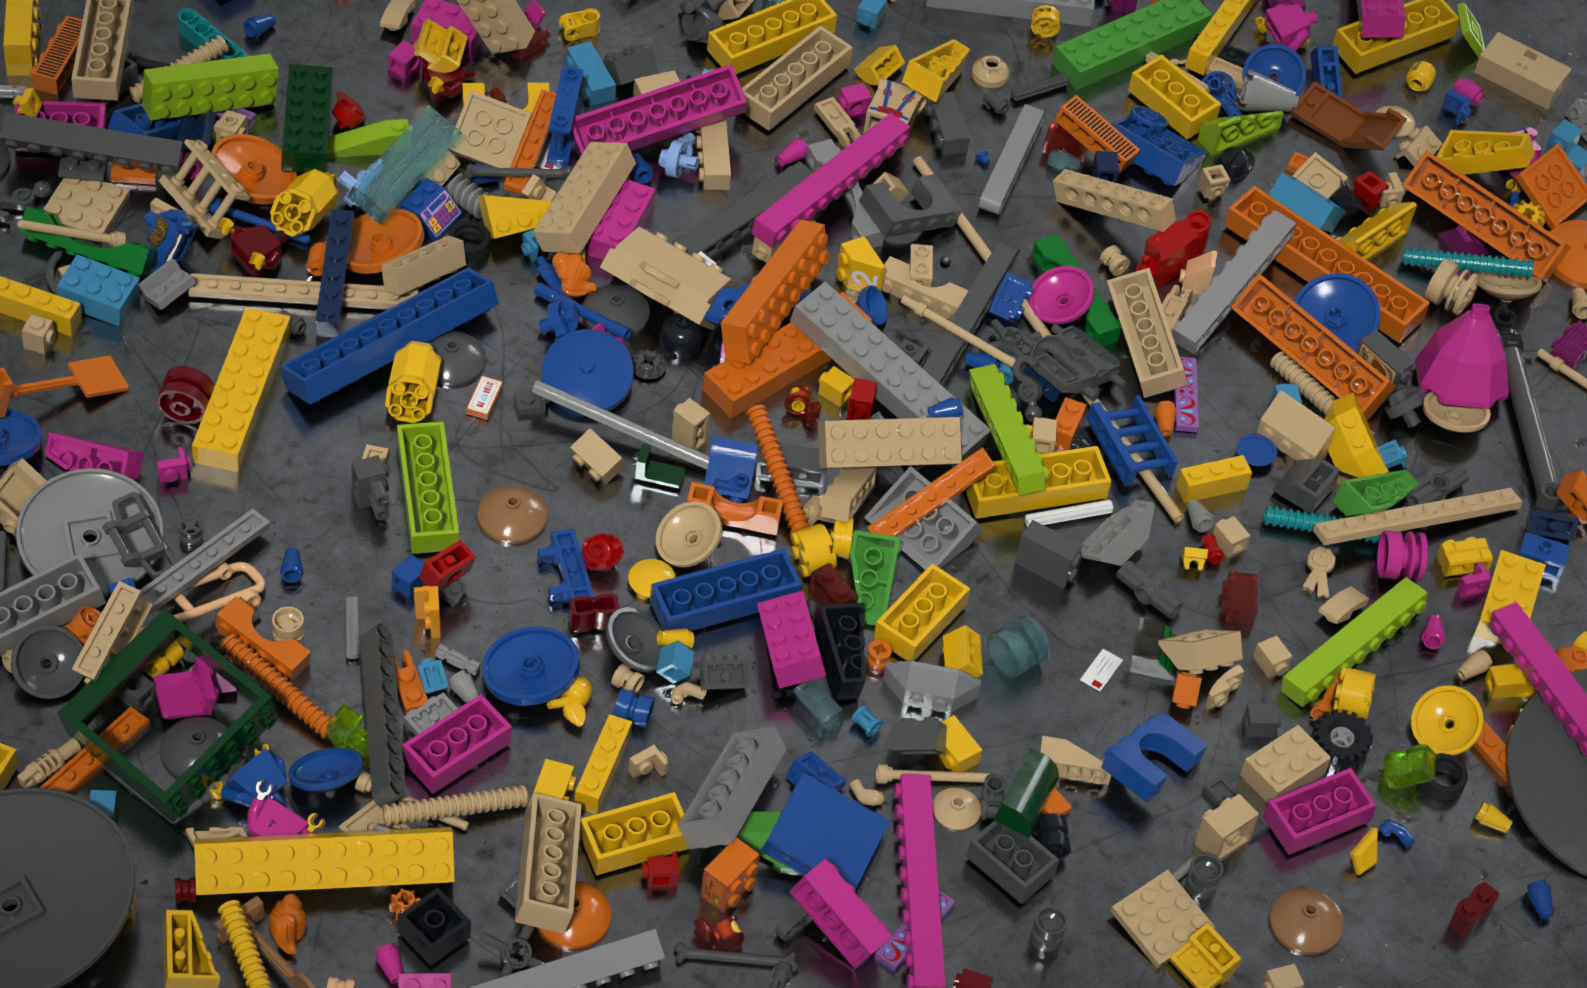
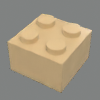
[1194,794,1259,860]

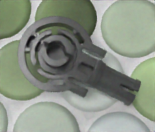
[1384,385,1431,428]

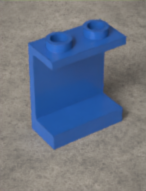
[704,436,759,503]

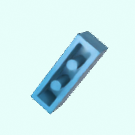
[564,41,616,106]

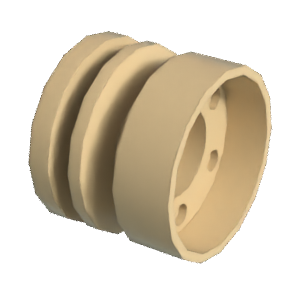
[1424,259,1480,316]

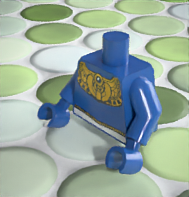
[143,209,199,272]

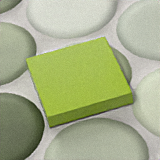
[1457,2,1485,58]

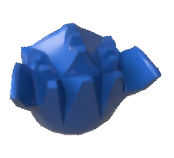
[705,283,751,325]

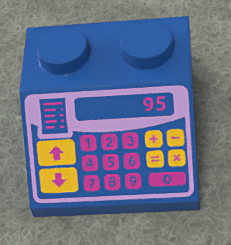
[401,178,463,241]

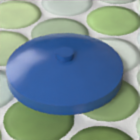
[1294,273,1381,353]
[542,329,633,416]
[0,408,42,466]
[482,626,580,706]

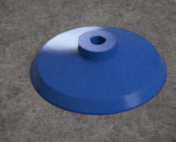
[1237,434,1277,466]

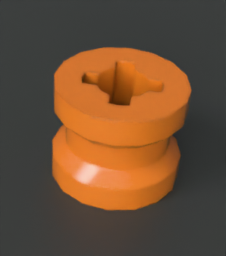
[866,639,892,670]

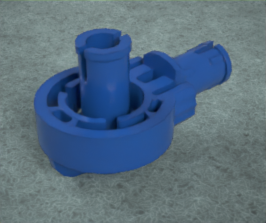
[1202,71,1242,117]
[539,299,579,341]

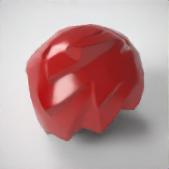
[581,533,624,572]

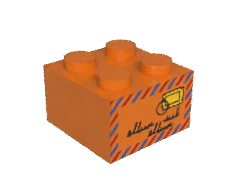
[700,837,760,913]

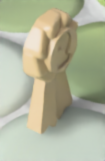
[1302,546,1336,599]

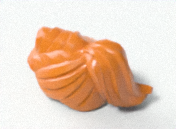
[552,252,597,298]
[269,894,307,955]

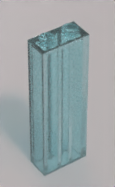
[346,105,462,225]

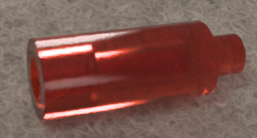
[512,30,550,60]

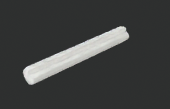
[1025,500,1113,527]

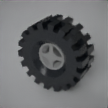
[1310,709,1373,772]

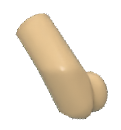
[670,682,707,704]

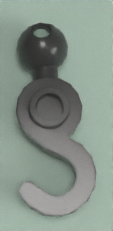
[0,181,51,222]
[1013,355,1042,422]

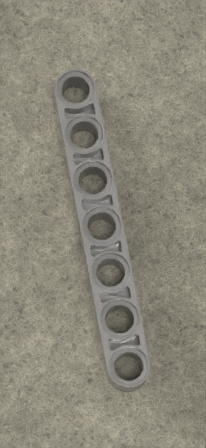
[978,104,1046,215]

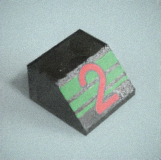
[1129,618,1178,682]

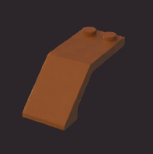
[1290,81,1407,151]

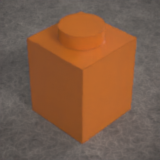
[1171,670,1202,709]

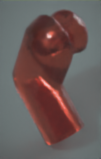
[490,87,509,104]

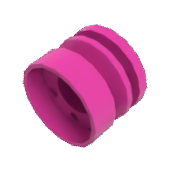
[1377,530,1428,581]

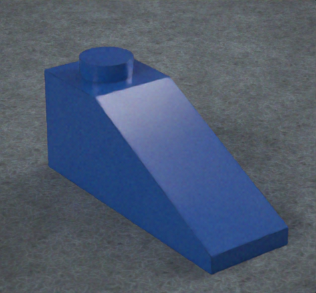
[1310,46,1343,98]

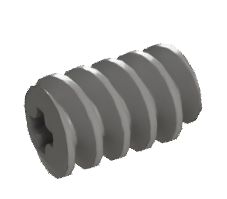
[446,174,491,219]

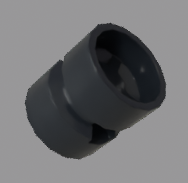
[1036,814,1071,859]

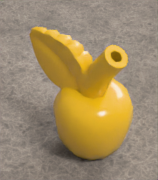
[547,677,593,727]

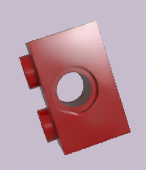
[846,378,877,420]
[419,540,476,591]

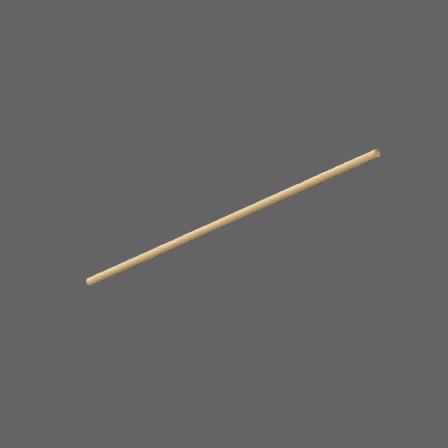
[913,156,1184,523]

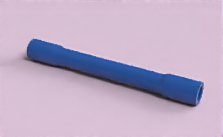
[534,283,632,341]

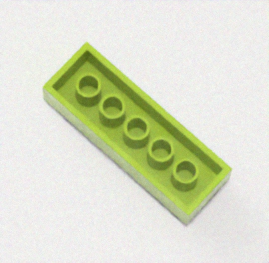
[142,54,279,121]
[397,422,459,554]

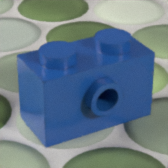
[1518,532,1570,580]

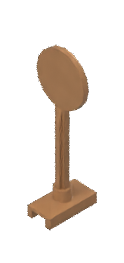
[215,896,316,988]

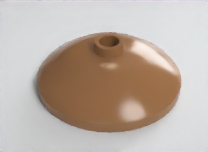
[477,485,548,544]
[1269,888,1344,955]

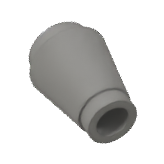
[1186,499,1214,532]
[449,670,480,703]

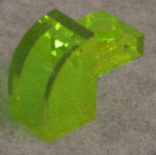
[326,703,369,761]

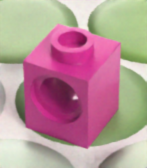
[388,40,421,79]
[837,83,872,117]

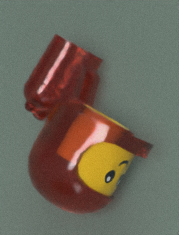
[784,384,822,427]
[694,915,745,952]

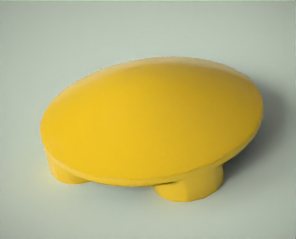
[628,559,675,600]

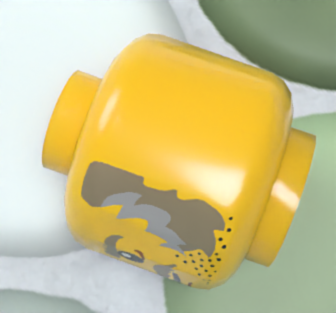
[1406,61,1436,91]

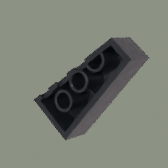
[813,603,866,700]

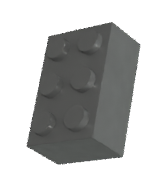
[967,821,1059,904]

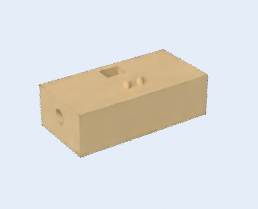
[1474,32,1572,110]

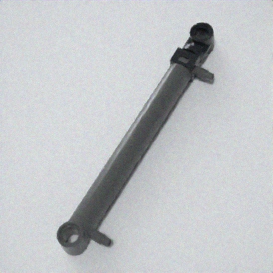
[1492,308,1561,511]

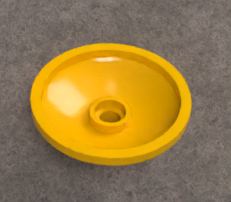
[1411,686,1484,756]

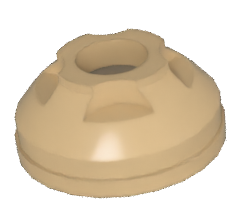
[971,56,1009,89]

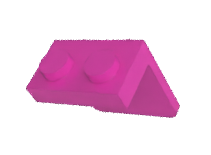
[153,658,219,719]

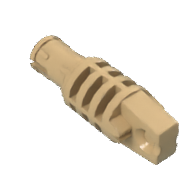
[17,737,82,788]

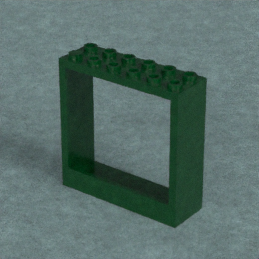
[58,608,279,823]

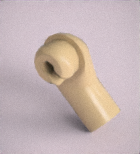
[849,779,884,806]

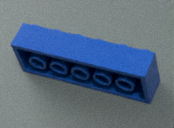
[650,548,802,631]

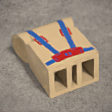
[863,77,928,133]

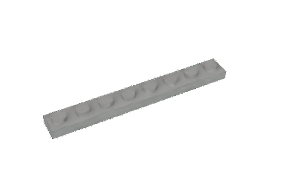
[140,509,270,616]

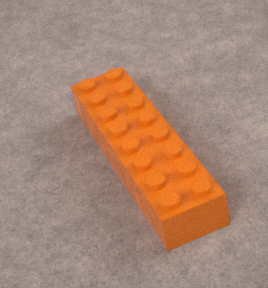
[1402,150,1571,282]
[721,219,830,364]
[1231,273,1396,420]
[702,292,872,419]

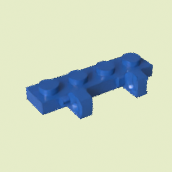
[537,529,594,603]

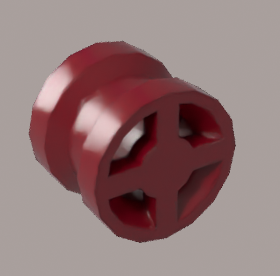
[175,877,197,904]

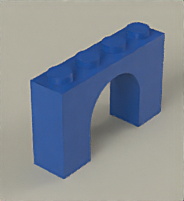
[1101,711,1208,803]

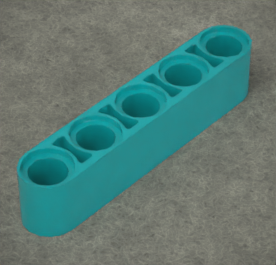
[177,8,250,61]

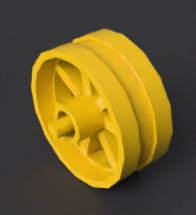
[829,518,854,560]

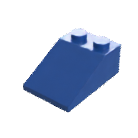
[107,103,182,139]

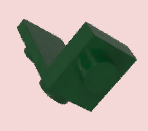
[632,444,685,488]

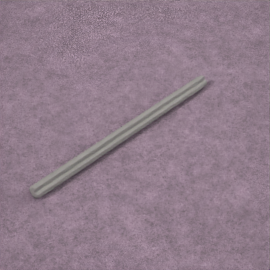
[532,380,709,470]

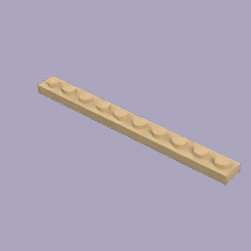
[189,273,418,310]
[1313,488,1523,545]

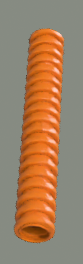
[746,404,810,533]
[220,634,338,739]

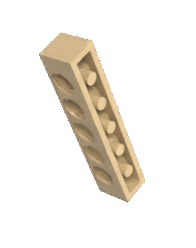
[1053,169,1176,232]

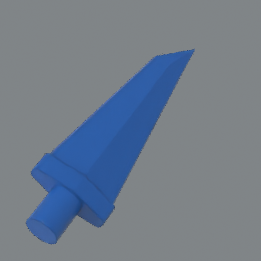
[536,256,573,300]

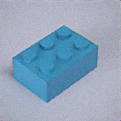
[1268,173,1346,233]
[57,254,140,327]

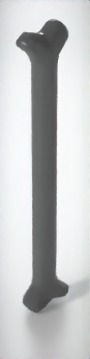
[464,163,573,180]
[674,942,799,972]

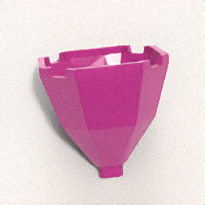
[1415,304,1509,409]

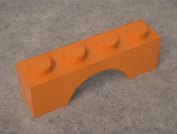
[687,482,784,535]
[215,596,311,682]

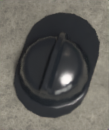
[1213,147,1255,182]
[1329,179,1374,218]

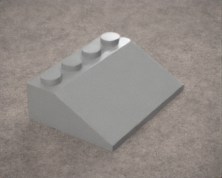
[864,466,983,570]

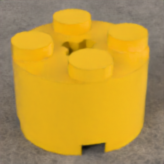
[790,523,837,578]
[1333,667,1376,720]

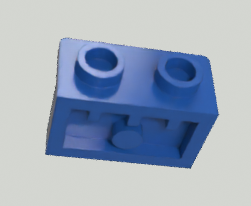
[786,751,847,790]

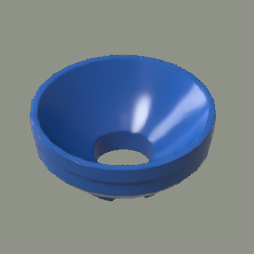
[855,285,888,326]

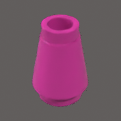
[776,138,808,167]
[1422,615,1445,649]
[375,943,404,984]

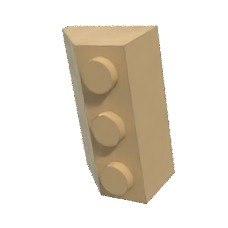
[1257,390,1336,461]
[1158,629,1243,674]

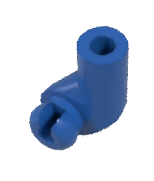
[1379,819,1415,848]

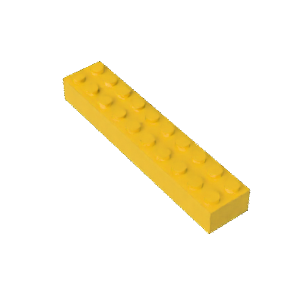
[194,827,455,895]

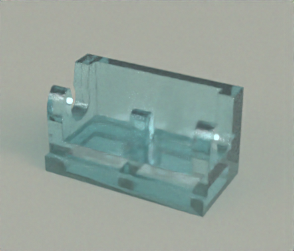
[793,679,844,731]

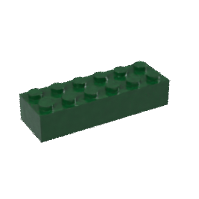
[281,64,333,173]

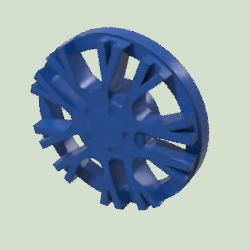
[1129,106,1168,132]

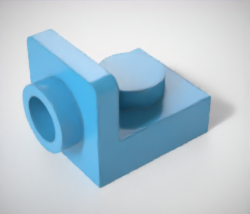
[521,229,541,262]
[1378,439,1409,469]
[415,658,449,695]

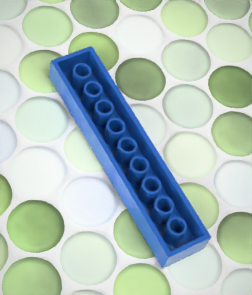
[280,267,499,404]

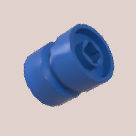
[613,688,655,729]

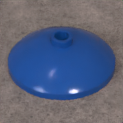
[1242,44,1306,96]
[288,747,363,793]

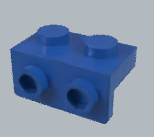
[988,272,1033,324]

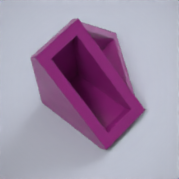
[1437,226,1488,256]

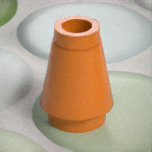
[1154,401,1177,436]

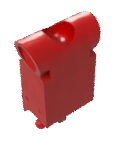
[1136,210,1211,289]

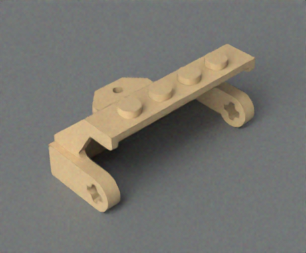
[600,227,737,330]

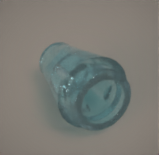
[1047,148,1080,171]

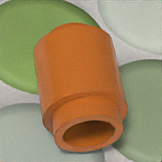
[306,242,326,276]

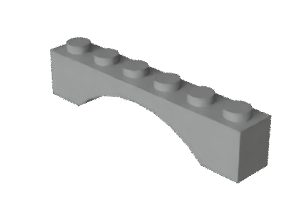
[806,139,884,248]

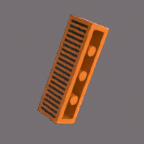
[30,15,83,95]
[1054,95,1140,175]

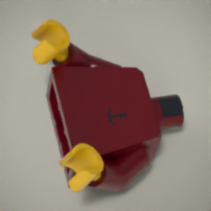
[413,40,475,101]
[218,217,287,277]

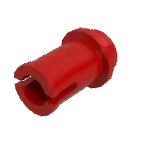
[1201,534,1224,564]

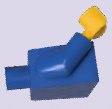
[209,744,287,807]

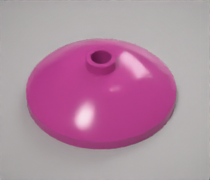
[1029,266,1095,324]

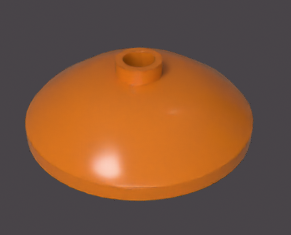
[538,881,612,949]

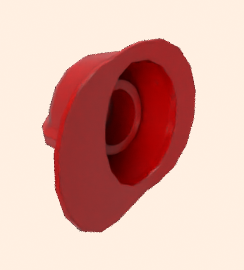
[332,91,366,129]

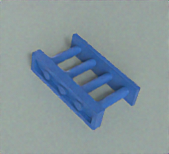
[546,66,584,167]
[1086,395,1178,486]

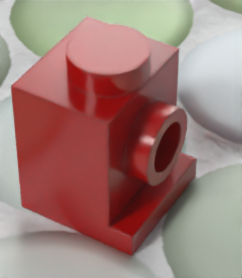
[1353,171,1389,209]
[641,852,679,888]

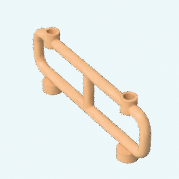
[98,561,266,634]

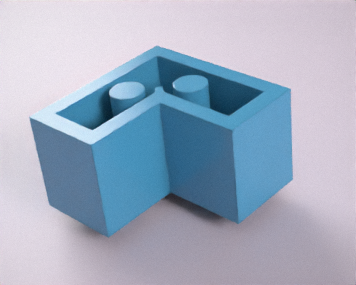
[1544,119,1587,177]

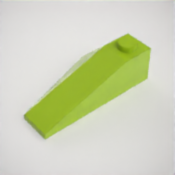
[1197,111,1284,156]
[327,118,410,158]

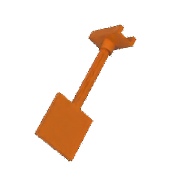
[0,355,130,418]

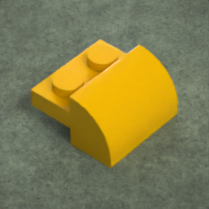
[415,18,468,73]
[1169,922,1241,988]

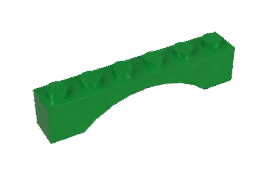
[18,206,157,278]
[1031,234,1122,346]

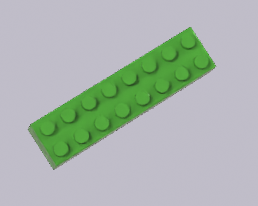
[1052,0,1213,90]

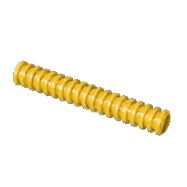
[218,900,271,988]

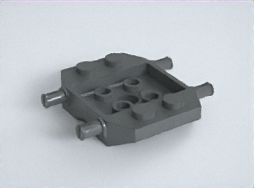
[1022,323,1127,401]

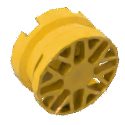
[1031,5,1061,38]

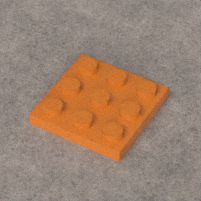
[1514,143,1587,229]

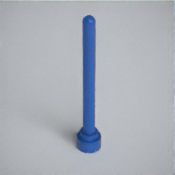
[208,196,311,244]

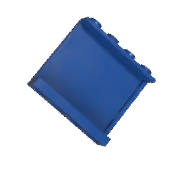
[760,772,890,890]

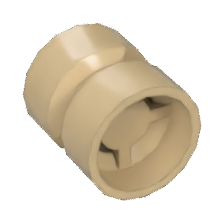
[272,606,304,645]

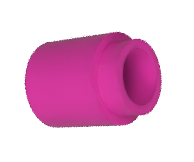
[1452,77,1485,106]

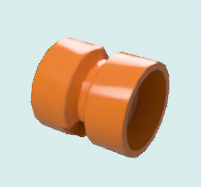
[65,606,101,647]

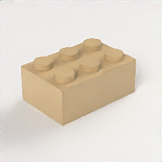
[1240,725,1331,804]

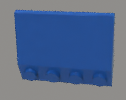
[1112,115,1208,186]

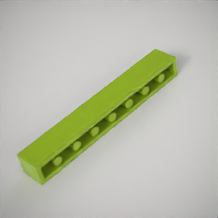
[969,364,1049,496]
[1281,577,1428,707]

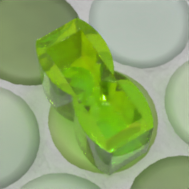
[1383,744,1436,789]

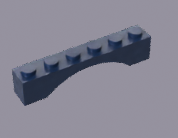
[315,209,355,338]

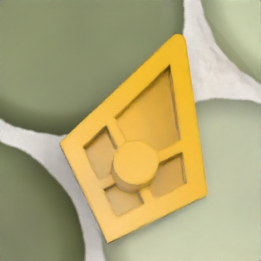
[1350,827,1378,875]

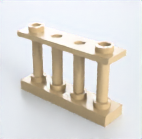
[159,139,250,239]
[72,581,153,684]

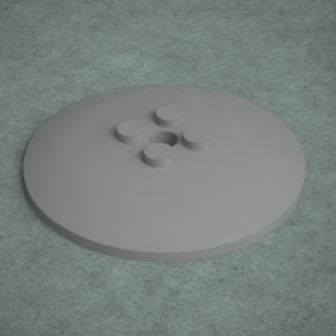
[16,468,163,597]

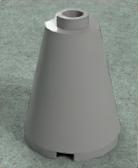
[1238,69,1299,112]

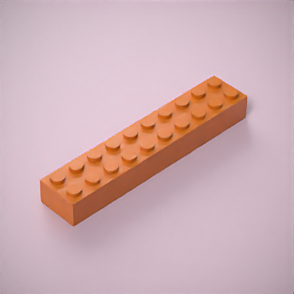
[1224,186,1430,343]

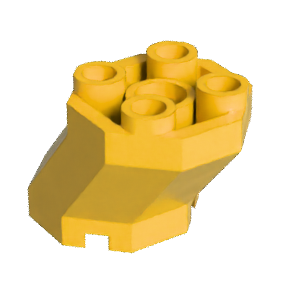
[270,169,339,237]
[385,341,442,423]

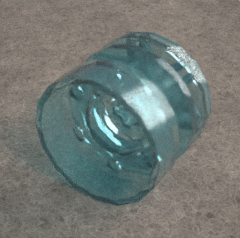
[987,615,1051,678]

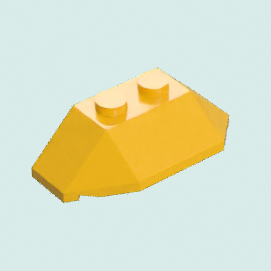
[1324,392,1389,478]

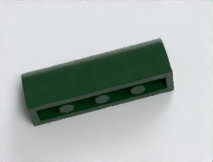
[994,747,1059,838]

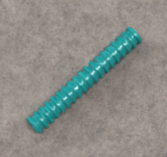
[1403,247,1534,279]
[1264,505,1401,543]

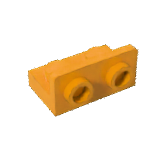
[414,586,441,639]

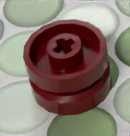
[156,366,215,424]

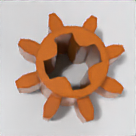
[389,889,421,920]

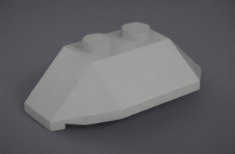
[1081,500,1155,566]
[883,661,981,713]

